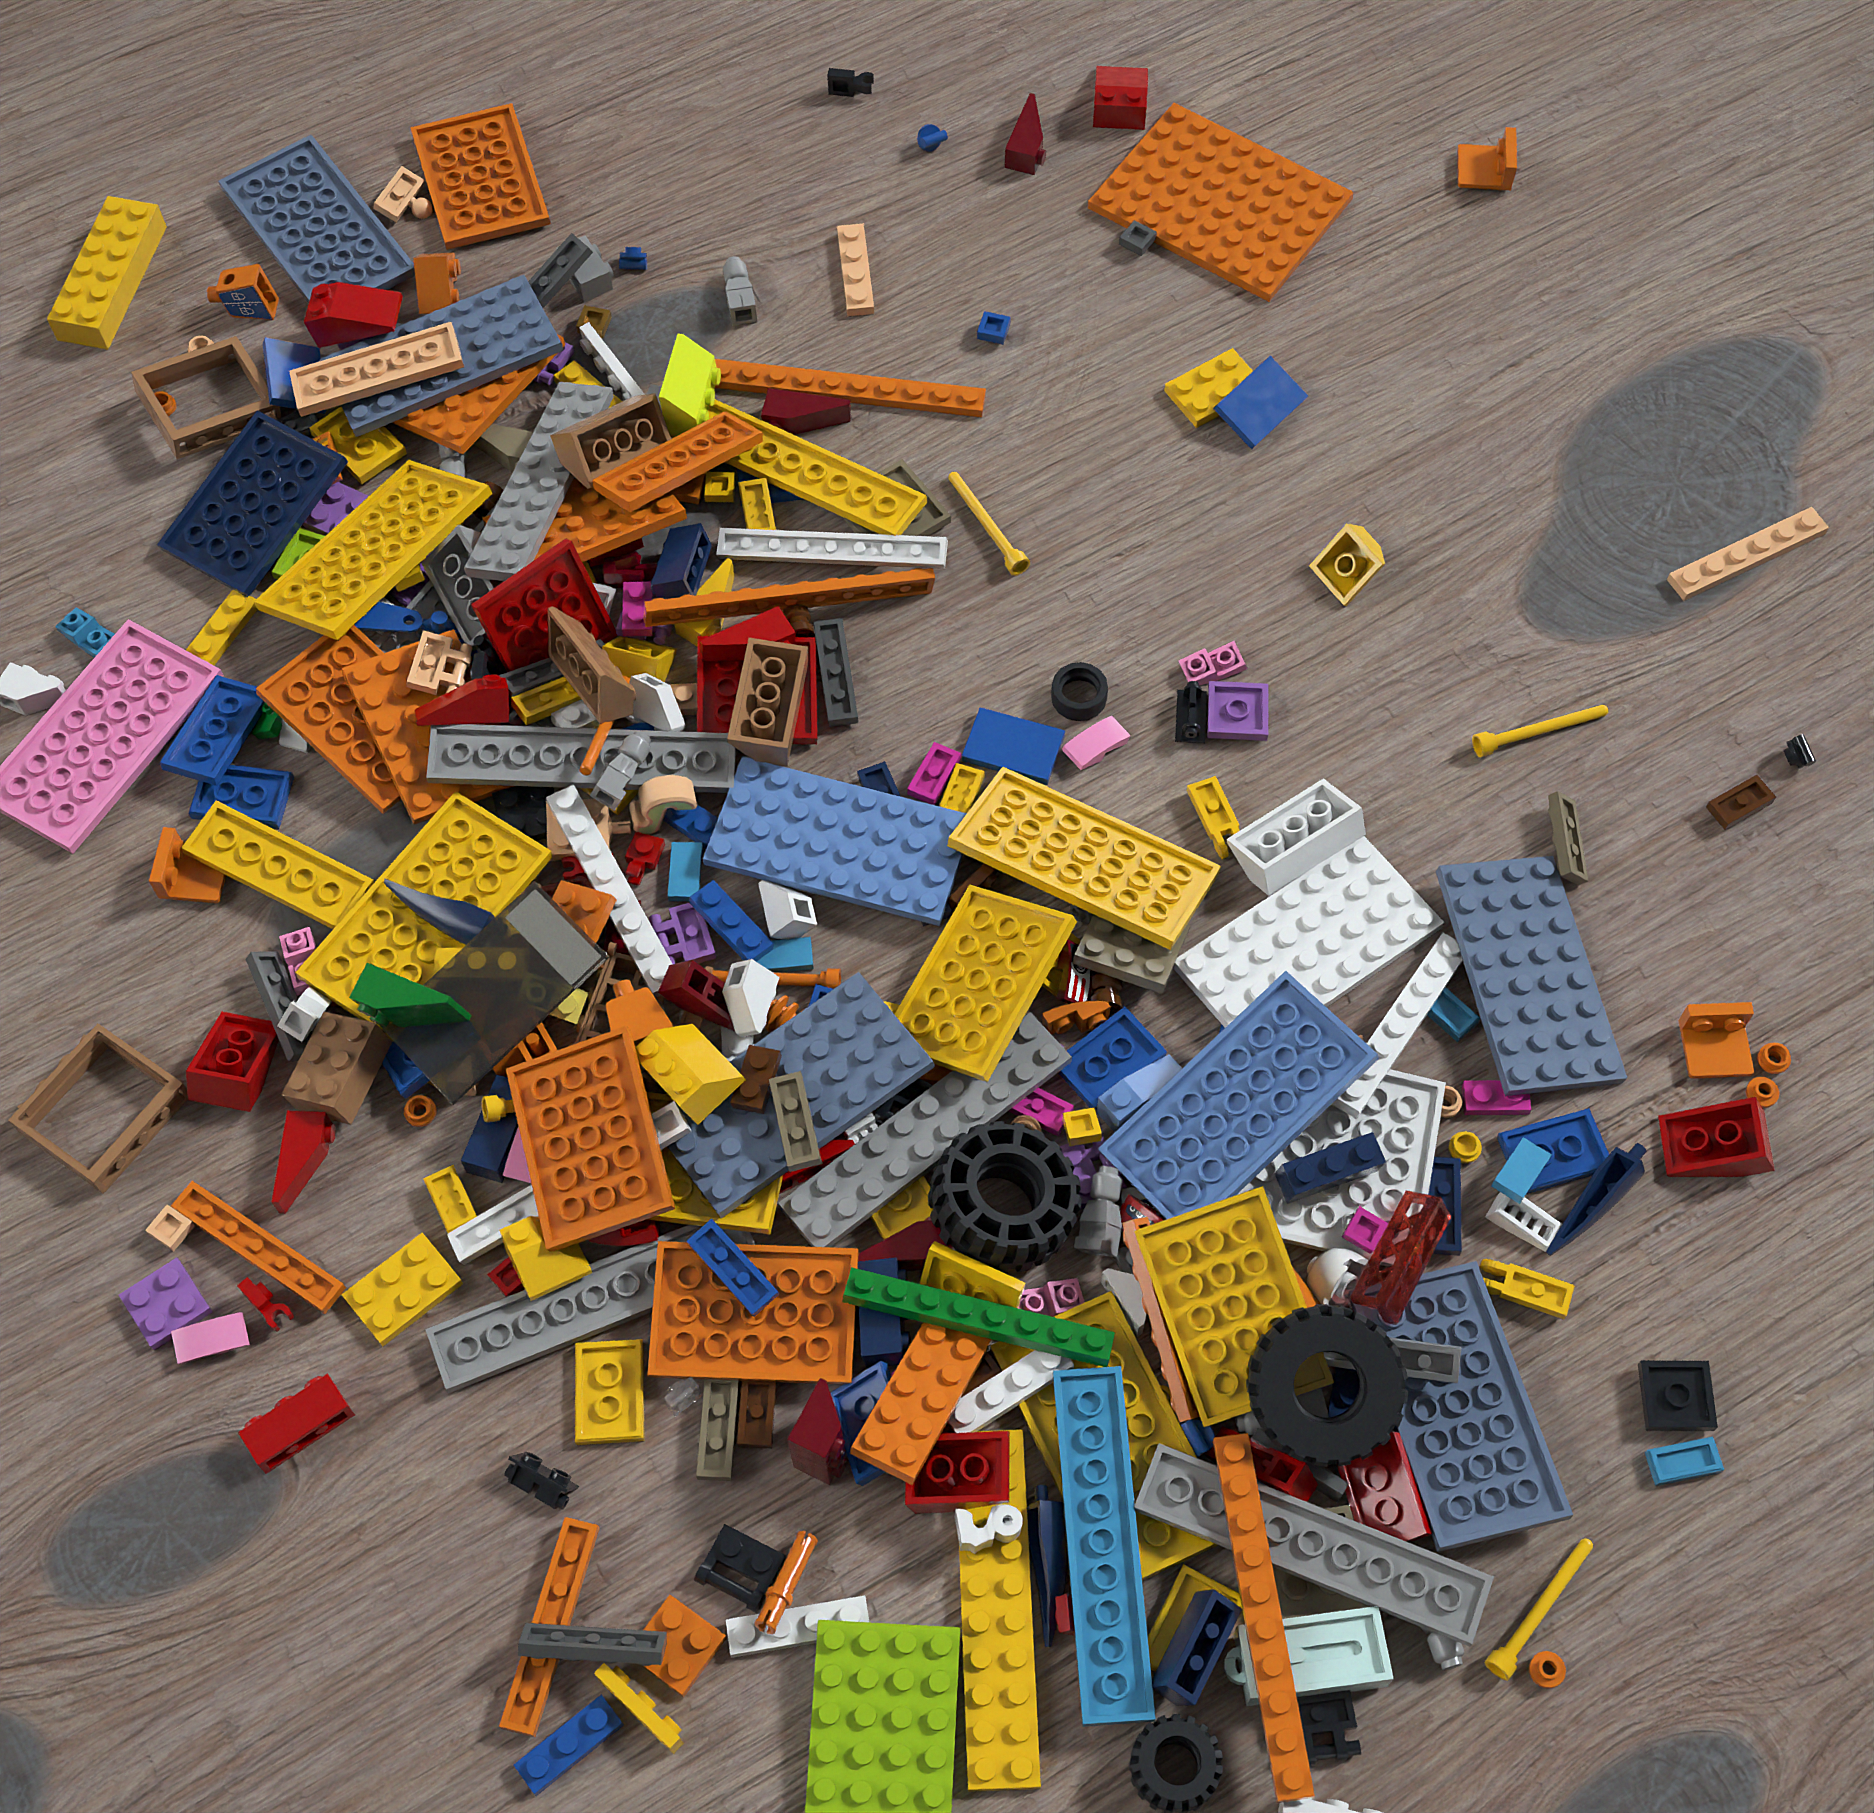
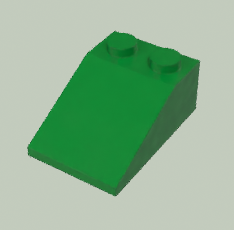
[349,963,472,1027]

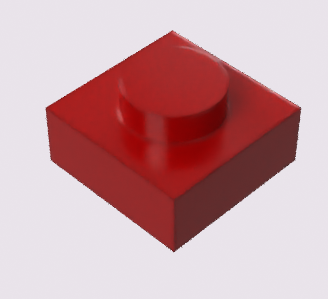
[1055,1594,1075,1636]

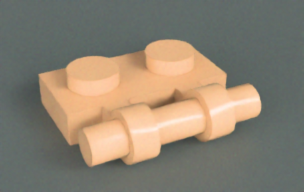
[407,630,473,695]

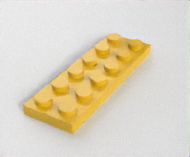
[181,800,374,929]

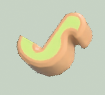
[629,775,697,835]

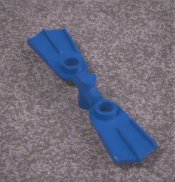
[355,602,462,638]

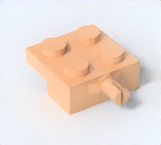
[546,799,631,861]

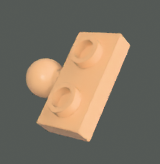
[373,166,433,223]

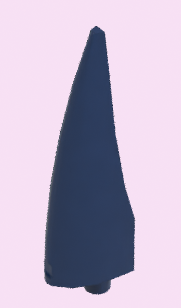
[384,879,508,948]
[1546,1143,1647,1256]
[1027,1485,1068,1647]

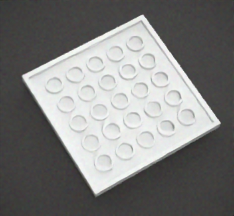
[1237,1069,1446,1272]

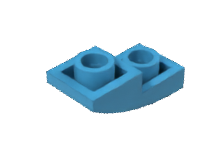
[55,607,115,658]

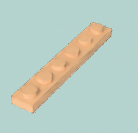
[1667,507,1829,601]

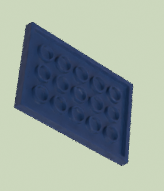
[157,410,348,597]

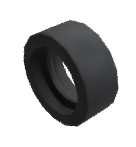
[1051,662,1108,721]

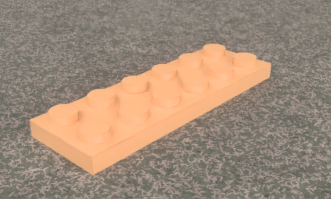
[289,322,464,417]

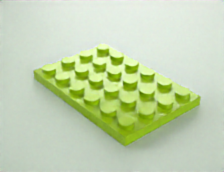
[805,1620,960,1813]

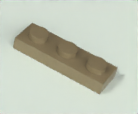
[1548,791,1588,885]
[769,1071,822,1172]
[696,1379,740,1481]

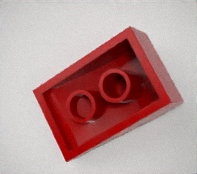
[1093,66,1148,130]
[304,282,403,348]
[186,1011,279,1112]
[1658,1097,1775,1177]
[905,1431,1010,1514]

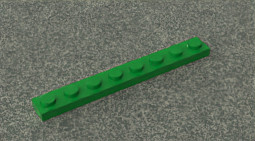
[842,1267,1115,1367]

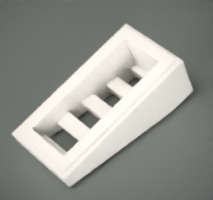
[1485,1192,1562,1252]

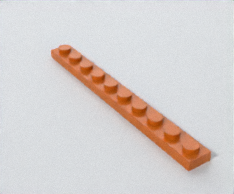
[715,359,986,417]
[643,568,935,627]
[1213,1433,1315,1803]

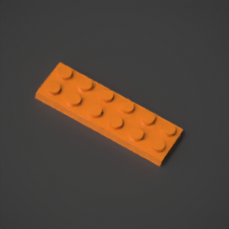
[592,411,763,512]
[850,1322,993,1485]

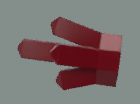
[603,551,657,588]

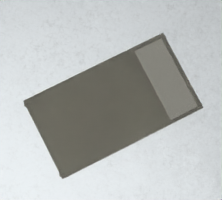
[380,881,609,1105]

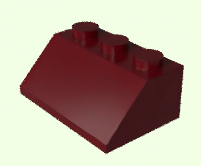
[787,1378,848,1485]

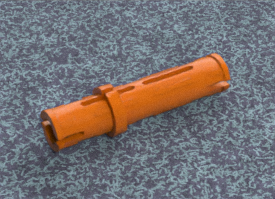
[754,1531,818,1634]

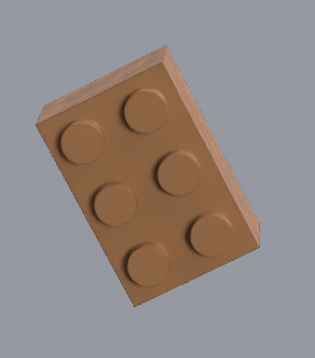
[281,1012,392,1125]

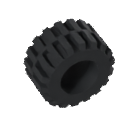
[1129,1714,1223,1813]

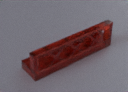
[1350,1190,1451,1325]

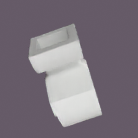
[277,987,332,1042]
[954,1504,1023,1554]

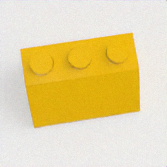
[635,1024,746,1125]

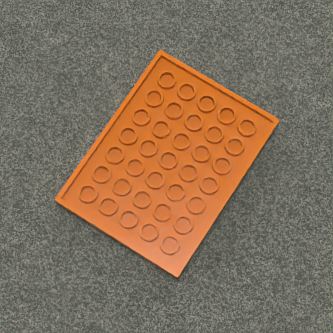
[1088,103,1354,302]

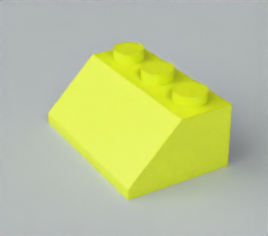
[659,334,721,436]

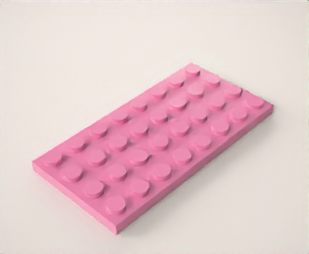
[0,619,224,854]

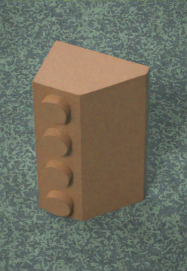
[550,393,671,488]
[548,607,636,724]
[727,638,808,767]

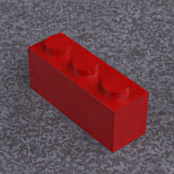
[238,1373,355,1474]

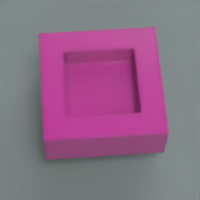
[1341,1206,1389,1254]

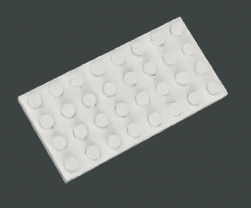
[1174,836,1444,1028]

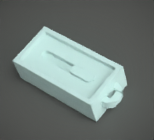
[1224,1606,1394,1706]

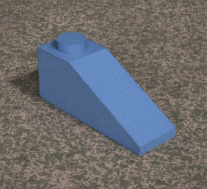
[1096,1054,1182,1132]

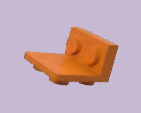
[1457,127,1517,191]
[149,827,226,903]
[1678,1002,1754,1079]

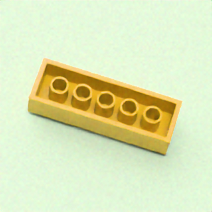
[47,196,167,350]

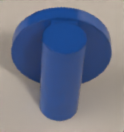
[917,124,948,152]
[619,247,647,270]
[1181,1419,1215,1456]

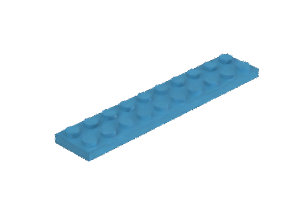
[1053,1366,1156,1727]

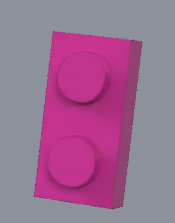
[622,581,653,636]
[907,742,961,805]
[1462,1080,1531,1115]
[1008,1088,1074,1136]

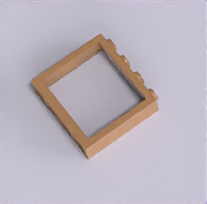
[131,336,281,459]
[8,1023,188,1194]

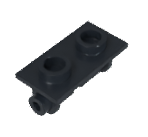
[1175,681,1207,744]
[504,1452,579,1510]

